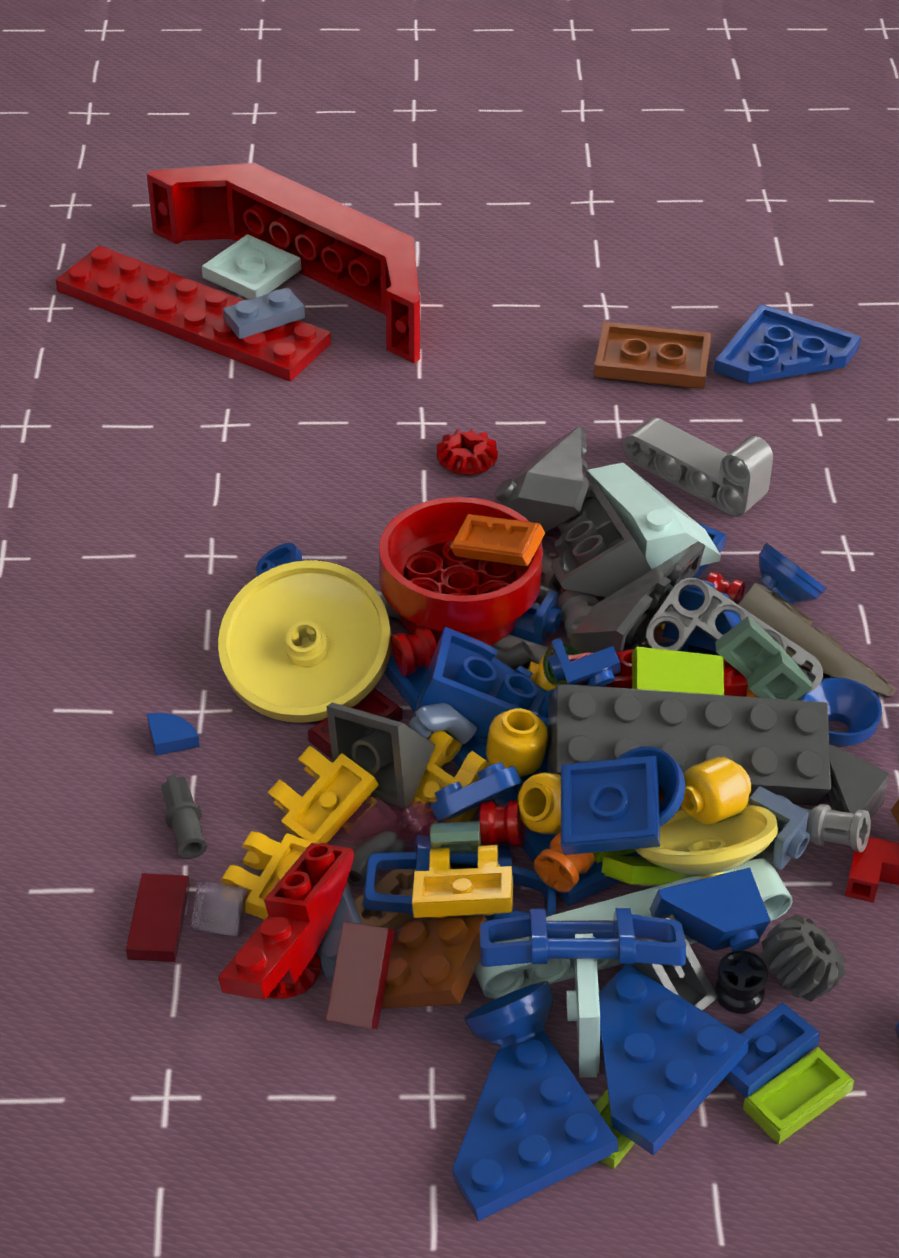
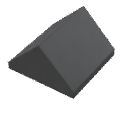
[326,703,435,808]

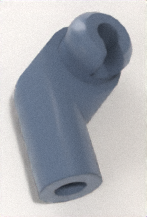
[409,703,477,744]

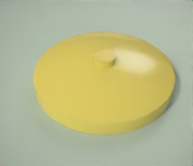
[218,560,392,723]

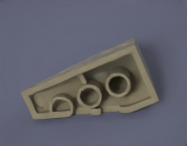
[738,583,898,696]

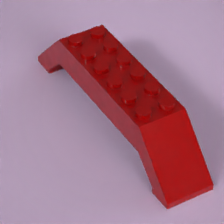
[147,163,420,364]

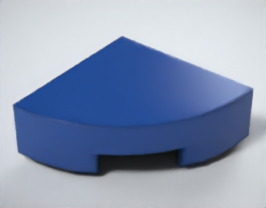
[147,713,200,755]

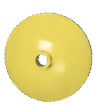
[635,803,778,878]

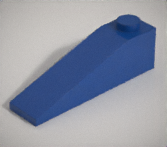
[414,627,555,745]

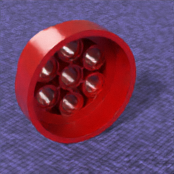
[379,497,543,646]

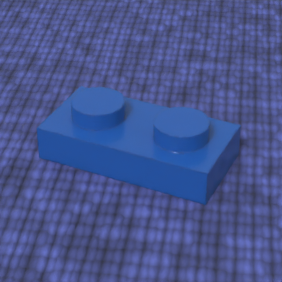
[724,1002,820,1098]

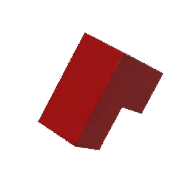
[845,836,899,903]

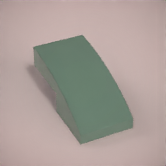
[715,616,813,700]
[430,821,482,853]

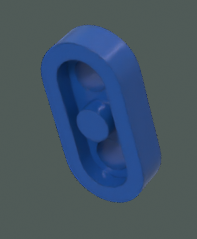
[430,762,523,823]

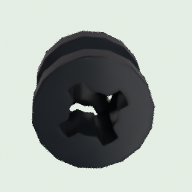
[715,951,768,1014]

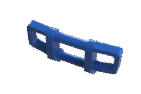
[363,834,556,921]
[480,908,686,967]

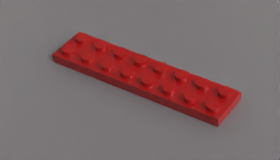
[56,246,331,382]

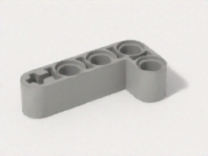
[623,417,773,517]
[646,578,823,694]

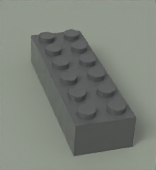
[548,684,831,805]

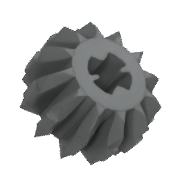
[761,914,846,1002]

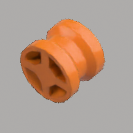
[534,832,595,893]

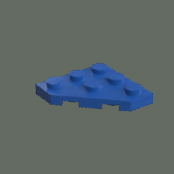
[714,304,861,383]
[599,964,748,1156]
[452,1030,618,1221]

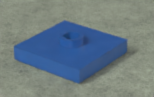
[561,756,660,855]

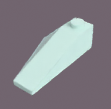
[586,463,721,569]

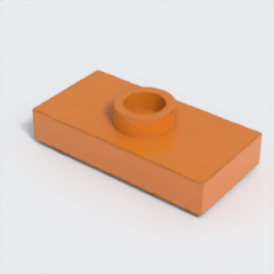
[450,514,545,566]

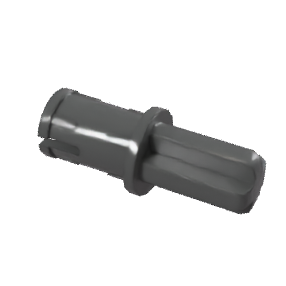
[161,775,207,859]

